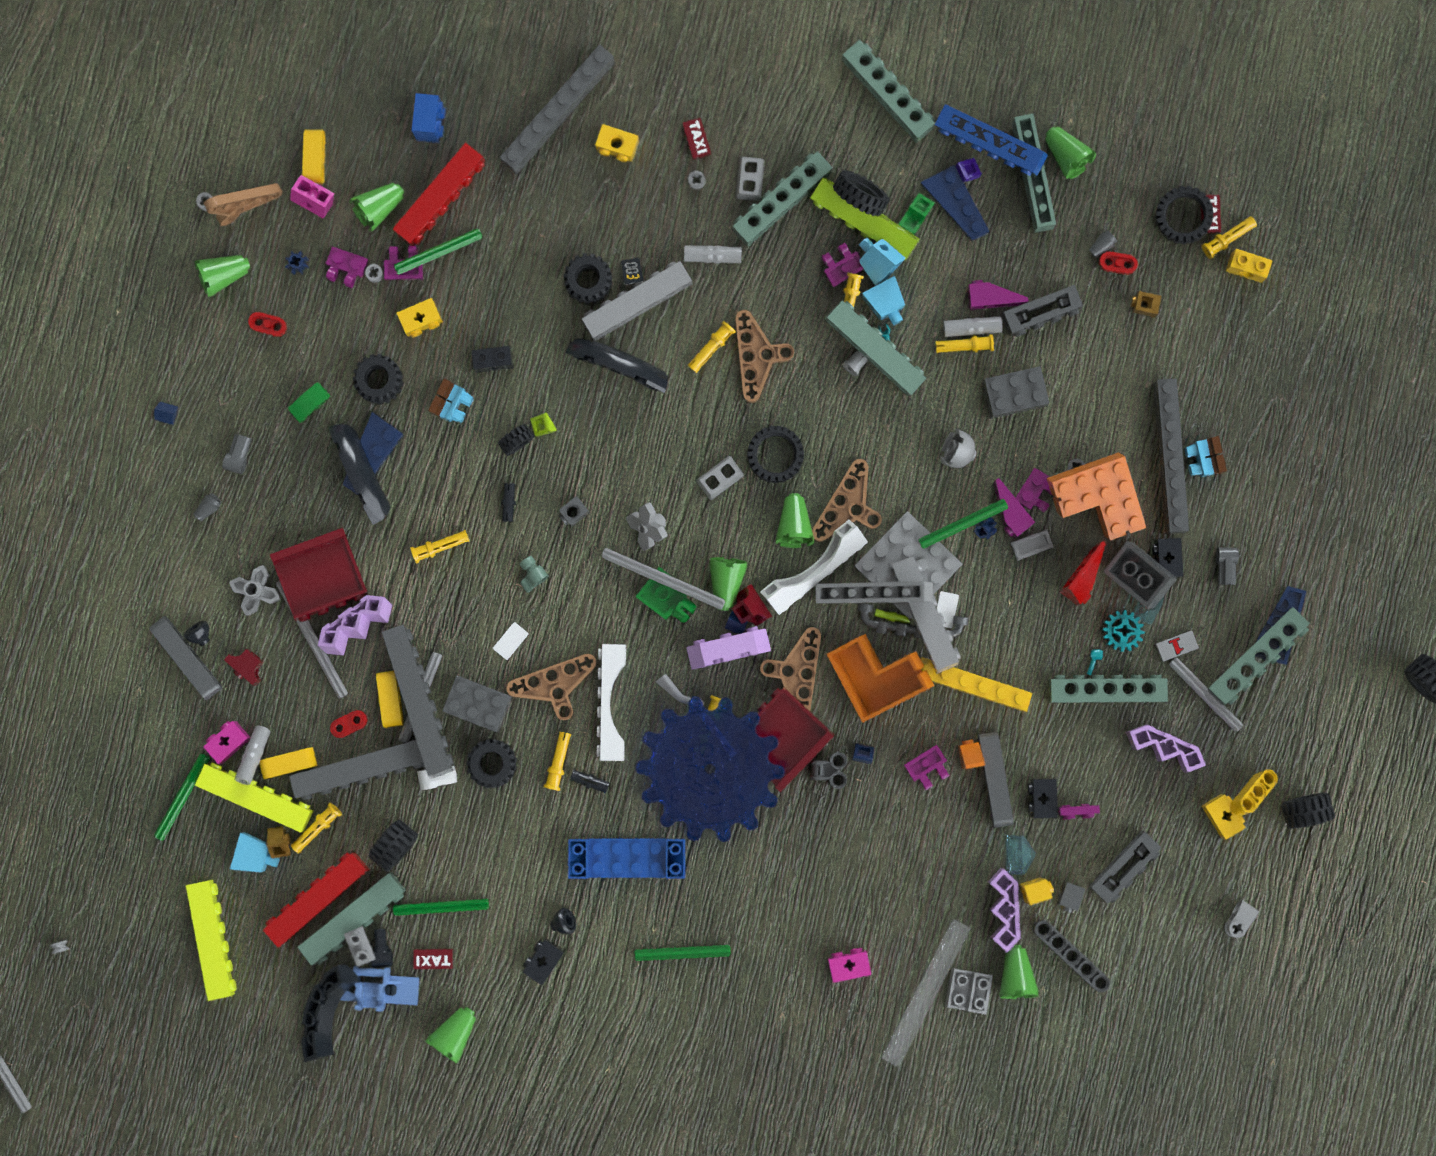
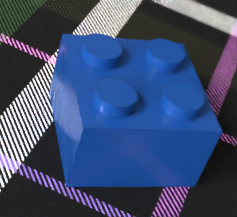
[412,93,446,143]

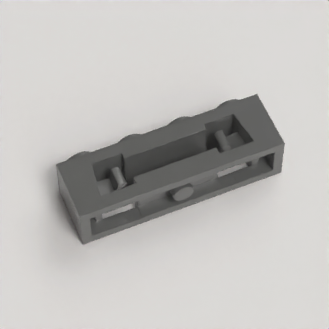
[1001,285,1083,337]
[1088,831,1162,904]

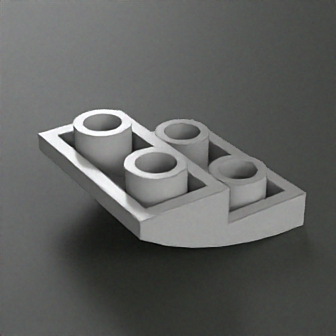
[945,968,993,1014]

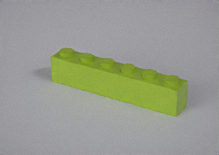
[811,177,920,260]

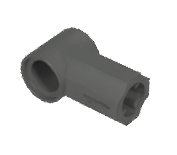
[222,434,252,475]
[1216,547,1239,585]

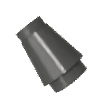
[1089,230,1117,258]
[193,493,222,521]

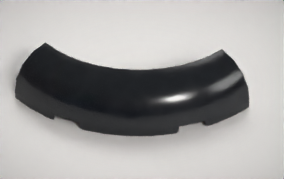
[565,338,668,393]
[328,424,390,525]
[301,965,359,1063]

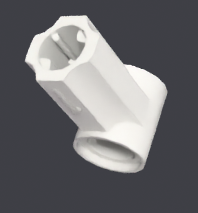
[417,766,457,791]

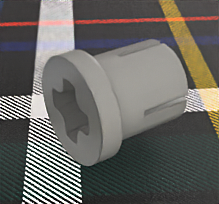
[842,351,868,376]

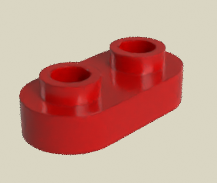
[1099,252,1138,275]
[248,312,287,337]
[330,710,368,738]

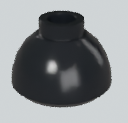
[184,621,210,646]
[550,907,576,934]

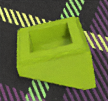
[530,413,557,437]

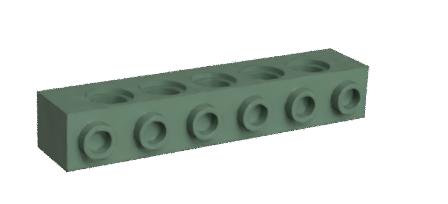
[842,40,935,143]
[733,151,833,247]
[1208,607,1310,706]
[1049,675,1168,703]

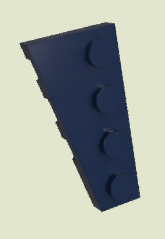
[920,165,990,241]
[343,412,404,496]
[1255,586,1307,665]

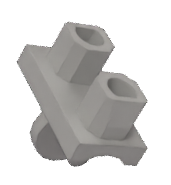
[344,926,376,967]

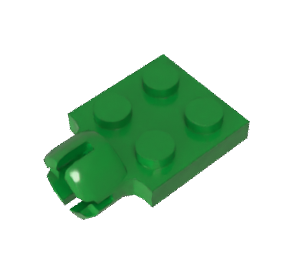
[636,567,696,623]

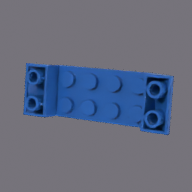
[568,838,685,879]

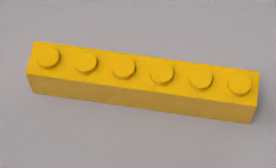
[920,657,1033,712]

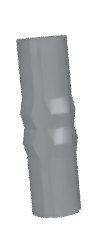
[684,245,742,263]
[943,316,1002,337]
[235,726,271,785]

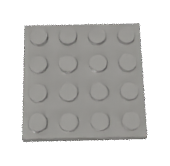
[854,511,963,619]

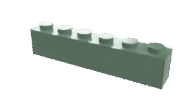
[1012,114,1056,233]
[824,301,926,396]
[297,872,406,965]

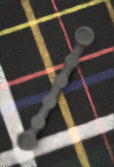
[857,603,969,639]

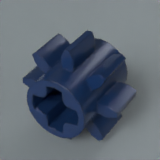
[285,251,309,275]
[973,517,997,539]

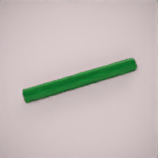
[394,229,482,274]
[919,499,1008,549]
[154,753,210,841]
[393,899,489,916]
[634,945,731,961]

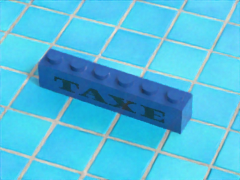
[935,104,1048,176]

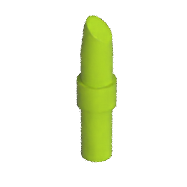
[874,609,910,623]

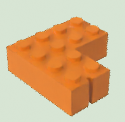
[1047,452,1146,541]
[827,634,934,723]

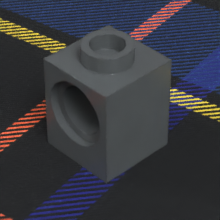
[559,496,590,526]
[1057,881,1085,913]

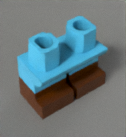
[428,378,474,423]
[1184,436,1227,477]

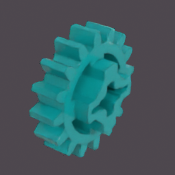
[1102,610,1145,652]

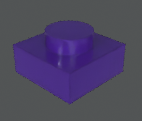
[955,158,982,182]

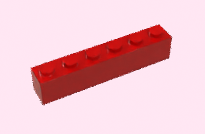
[393,142,485,246]
[263,852,370,948]

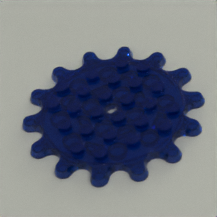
[635,697,785,842]

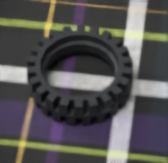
[833,170,890,216]
[1156,186,1213,244]
[747,426,804,483]

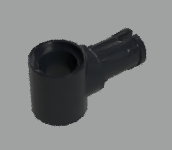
[371,928,393,968]

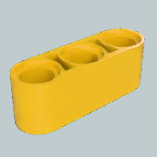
[302,130,325,184]
[376,670,404,728]
[259,747,318,780]
[1231,769,1278,816]

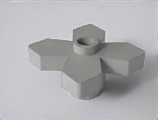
[626,502,668,551]
[229,565,281,616]

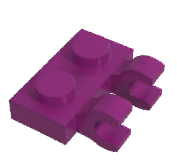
[821,243,864,288]
[326,246,369,288]
[384,246,423,280]
[1016,467,1053,513]
[904,745,949,790]
[1058,804,1100,820]

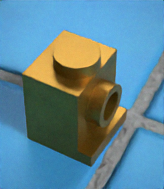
[1130,291,1161,318]
[267,826,291,859]

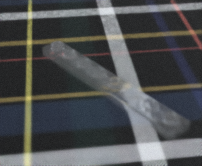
[881,919,971,1067]

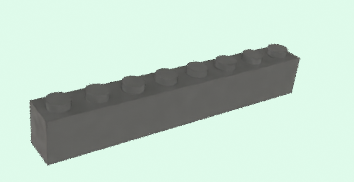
[500,44,615,175]
[1153,378,1189,534]
[382,624,454,779]
[289,740,424,801]

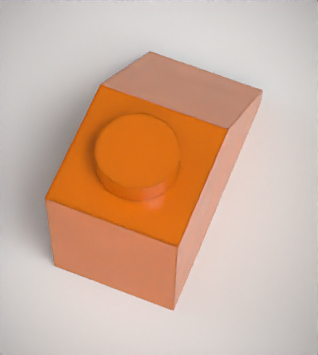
[958,739,985,769]

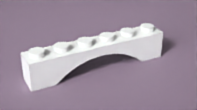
[760,519,868,615]
[597,644,626,761]

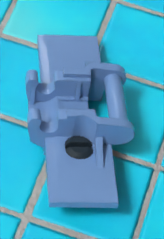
[340,966,419,1012]

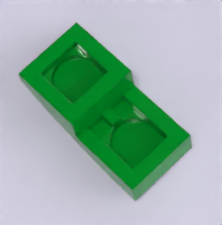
[898,193,935,235]
[287,382,331,423]

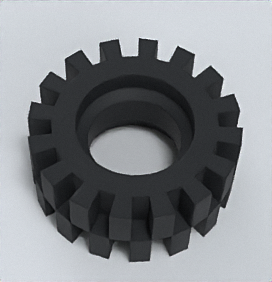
[498,424,534,456]

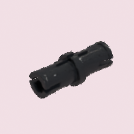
[501,483,516,522]
[569,769,610,794]

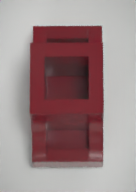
[732,584,772,627]
[224,649,264,686]

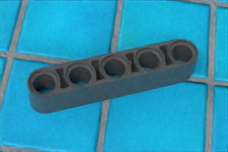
[149,615,222,700]
[978,731,1013,828]
[1032,919,1110,992]

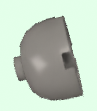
[940,429,976,468]

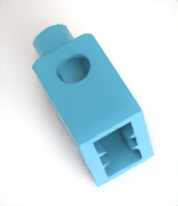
[859,238,905,286]
[862,276,905,325]
[230,832,280,872]

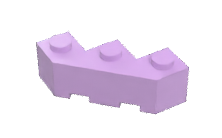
[318,595,392,655]
[686,627,771,670]
[1126,725,1206,772]
[988,868,1021,952]

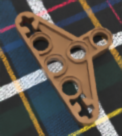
[204,184,283,226]
[736,310,794,403]
[812,459,882,542]
[760,627,821,711]
[506,654,597,720]

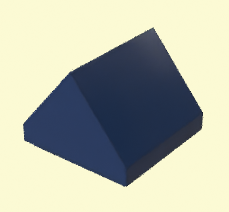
[154,402,179,425]
[725,611,748,634]
[852,744,874,765]

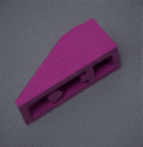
[967,280,1028,310]
[994,478,1035,538]

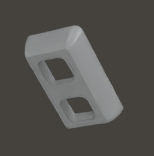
[736,157,764,201]
[696,456,744,500]

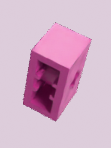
[290,175,334,219]
[203,721,251,764]
[828,948,872,983]

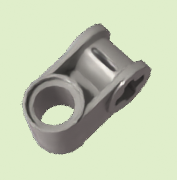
[1224,900,1259,938]

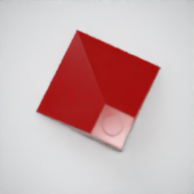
[1060,541,1106,606]

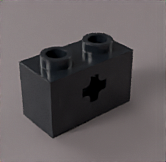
[472,346,514,373]
[1152,538,1183,578]
[1028,779,1058,818]
[523,938,565,985]

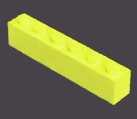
[195,762,314,832]
[186,880,237,1001]

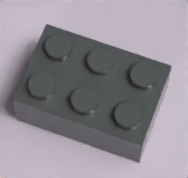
[982,366,1049,419]
[1103,542,1177,609]
[443,675,512,732]

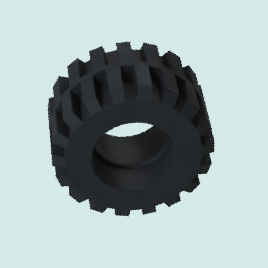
[564,253,612,305]
[353,354,404,405]
[1404,654,1436,704]
[467,739,517,788]
[1281,793,1336,829]
[368,819,418,872]

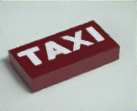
[682,118,711,160]
[1200,195,1221,234]
[413,949,453,969]

